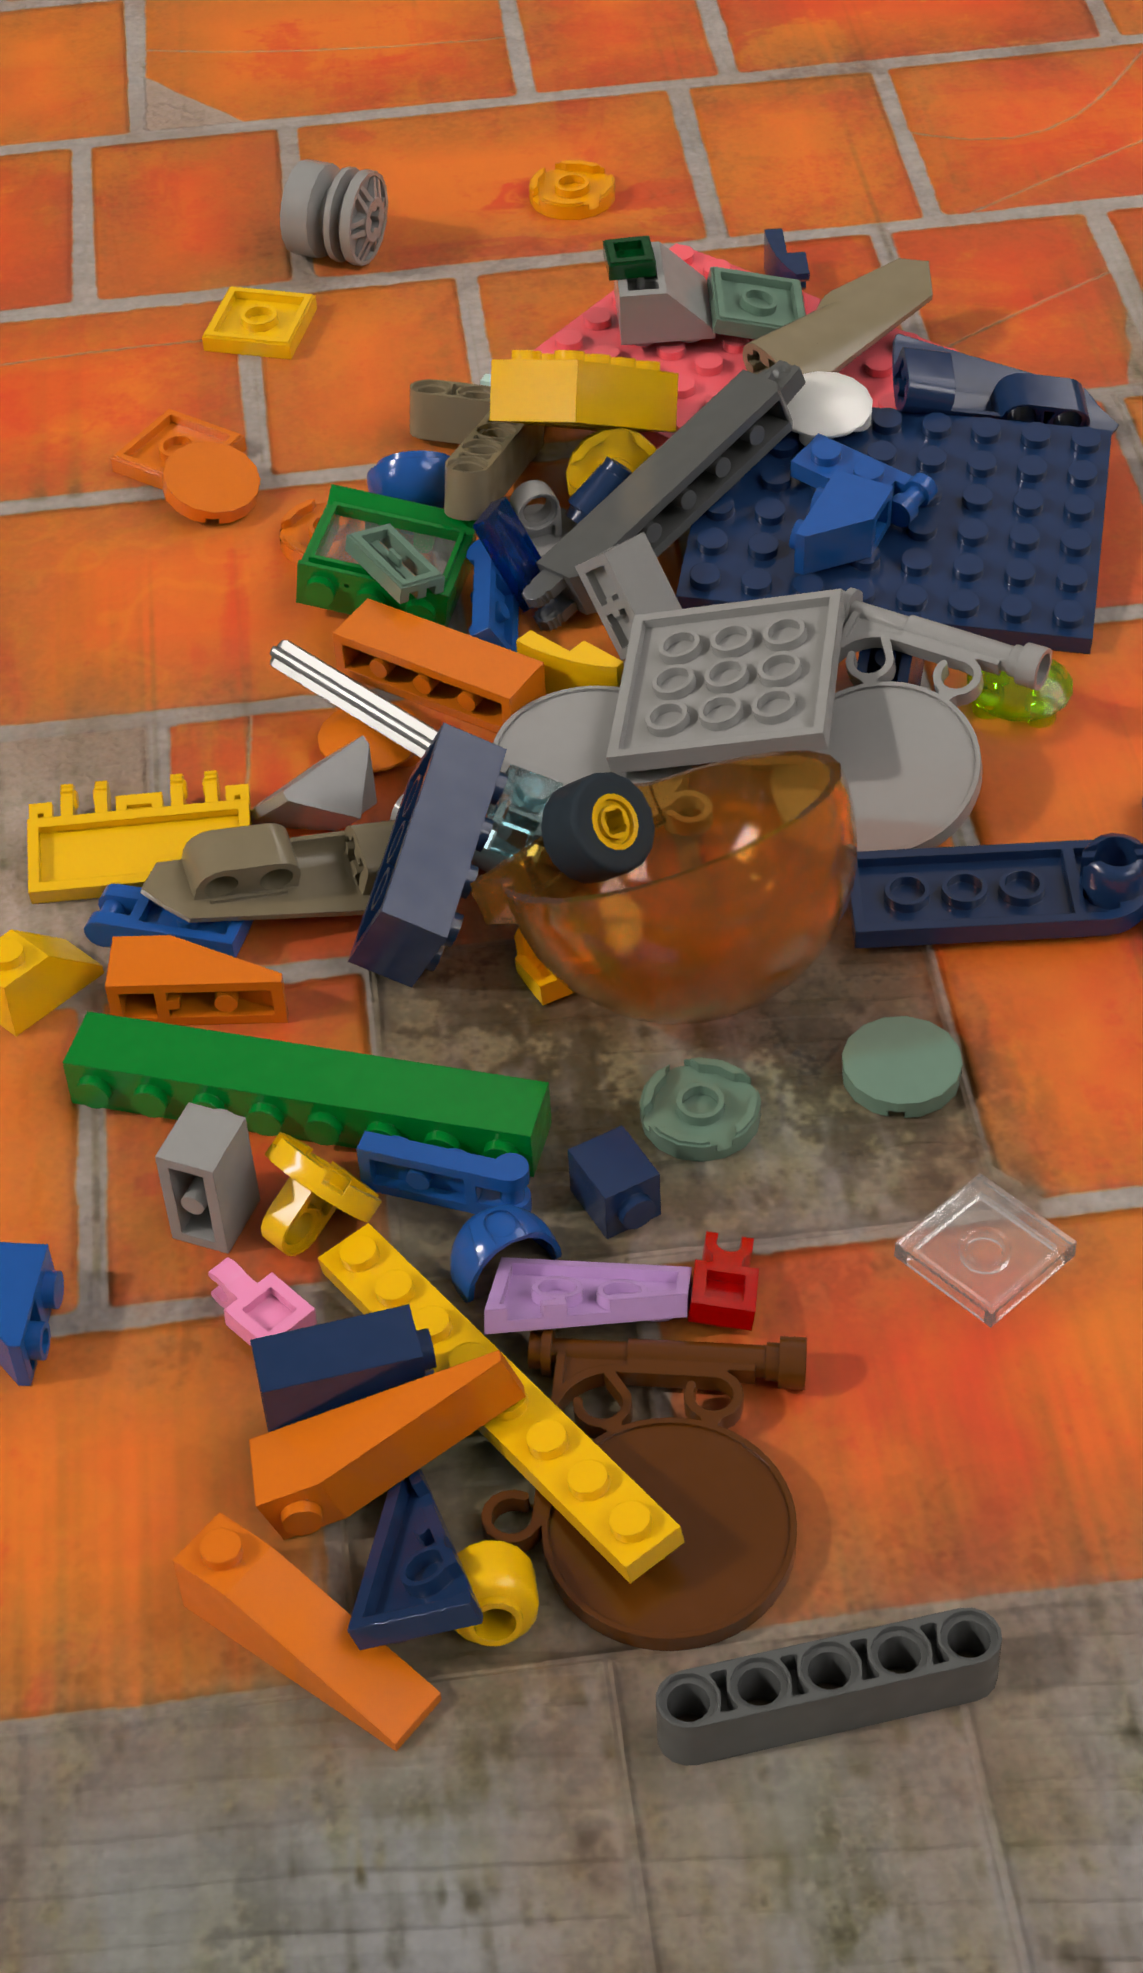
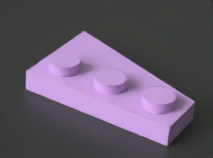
[484,1257,692,1335]

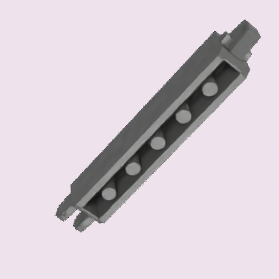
[521,360,806,631]

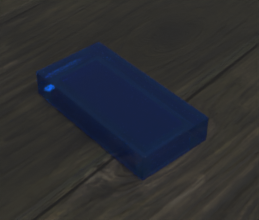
[473,496,542,612]

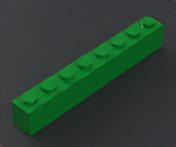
[62,1011,552,1177]

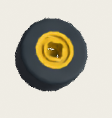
[541,772,655,884]

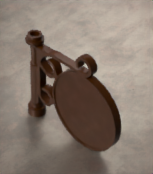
[481,1328,807,1651]

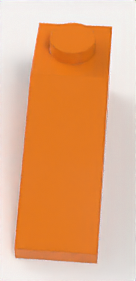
[105,935,289,1025]

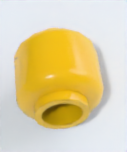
[455,1540,539,1646]

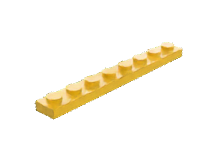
[318,1223,685,1584]

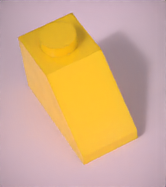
[0,929,104,1037]

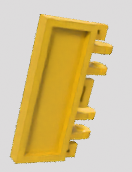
[27,770,252,904]

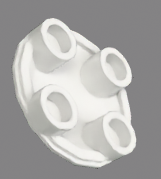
[787,371,873,446]

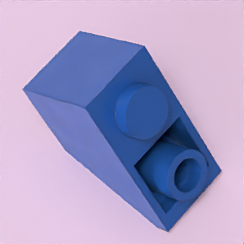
[789,469,894,575]
[0,1242,64,1386]

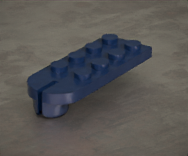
[844,833,1143,948]

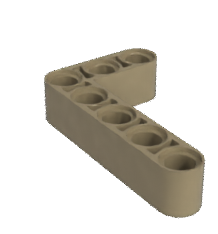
[410,379,544,521]

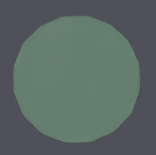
[841,1016,963,1118]
[640,1057,761,1162]

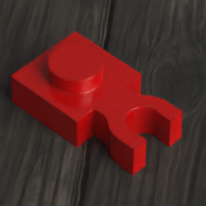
[688,1231,759,1331]

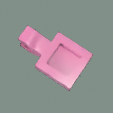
[208,1257,317,1346]

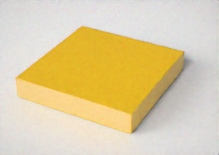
[202,286,317,360]

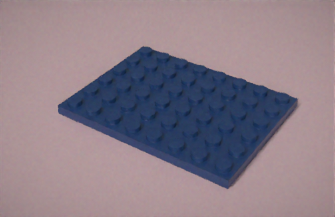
[676,407,1112,654]

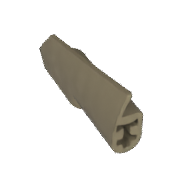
[743,258,933,374]
[140,820,395,923]

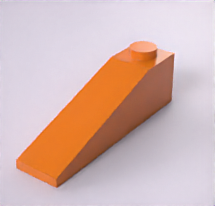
[249,1350,526,1540]
[173,1512,442,1752]

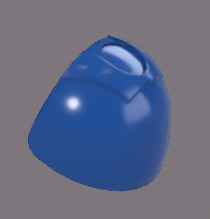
[450,1204,562,1303]

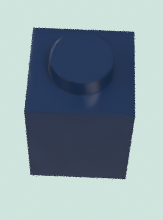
[568,1125,661,1239]

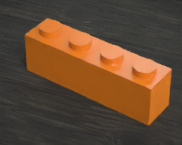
[332,598,546,733]

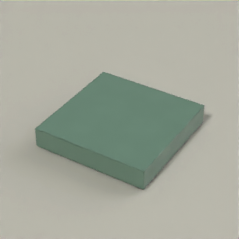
[707,266,806,339]

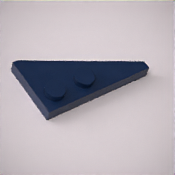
[347,1469,484,1650]

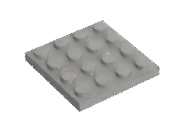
[606,589,845,773]

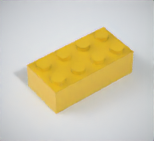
[489,350,679,432]

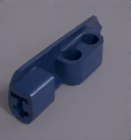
[892,334,1119,436]

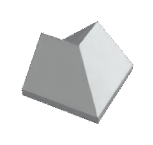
[250,735,377,831]

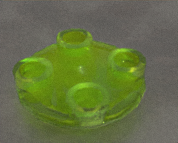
[967,659,1073,728]

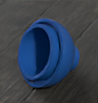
[367,450,450,537]

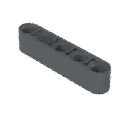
[656,1607,1002,1766]

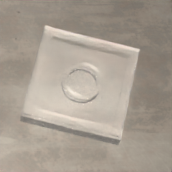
[894,1173,1077,1328]

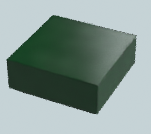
[603,236,656,281]

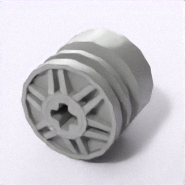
[280,159,388,266]

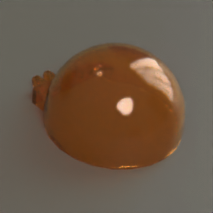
[470,750,857,1025]

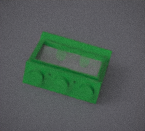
[296,484,478,627]

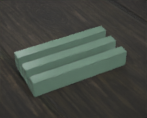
[345,523,445,604]

